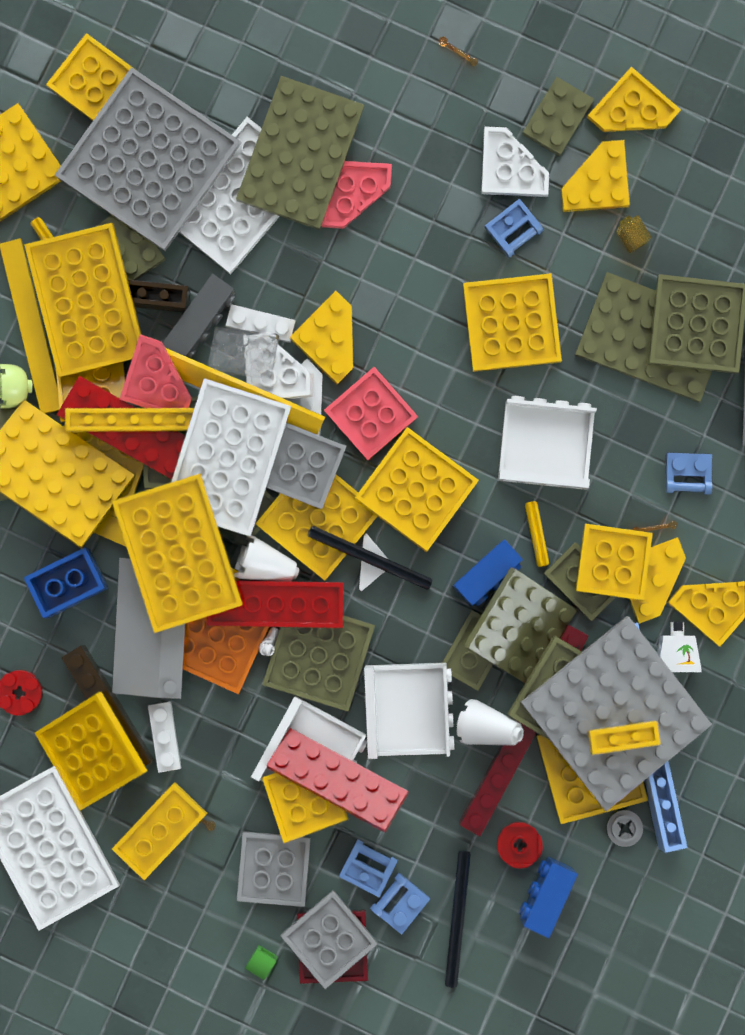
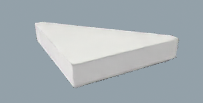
[359,533,388,591]

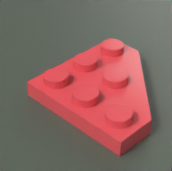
[322,161,392,229]
[120,334,192,408]

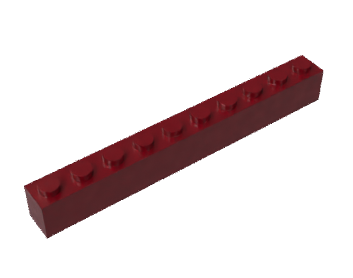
[459,625,589,836]

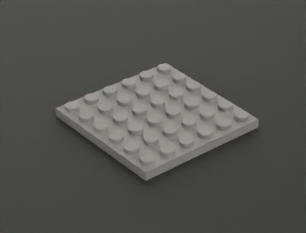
[55,67,241,251]
[521,616,712,811]

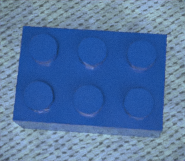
[452,539,523,606]
[23,548,109,618]
[518,856,578,938]

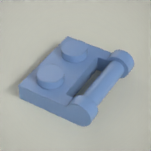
[484,198,544,258]
[665,453,712,495]
[339,839,398,897]
[370,873,430,935]

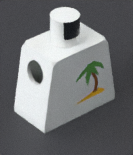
[657,622,701,672]

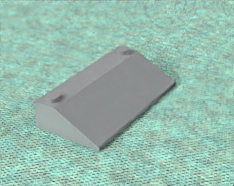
[112,558,185,699]

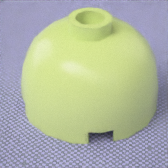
[0,364,32,409]

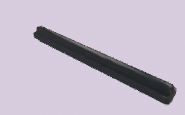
[307,526,432,590]
[445,850,471,988]

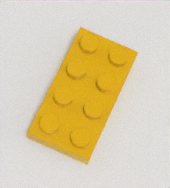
[112,782,207,880]

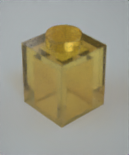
[616,215,652,254]

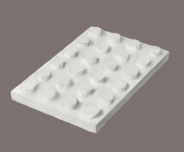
[179,117,280,275]
[171,379,291,536]
[0,766,120,931]

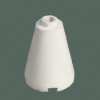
[234,535,299,582]
[457,699,524,745]

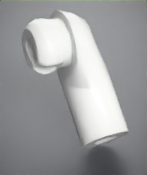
[259,627,279,656]

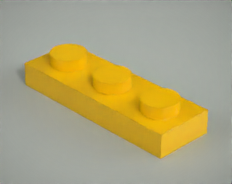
[588,721,661,755]

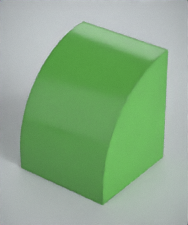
[244,945,278,980]

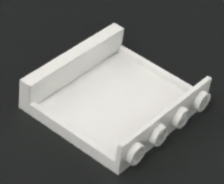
[498,396,597,490]
[364,663,454,759]
[251,696,367,782]

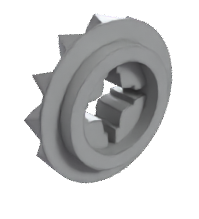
[606,810,643,847]

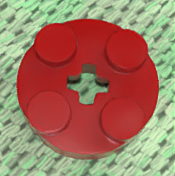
[0,670,43,715]
[497,822,543,869]

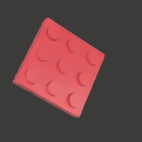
[324,367,418,461]

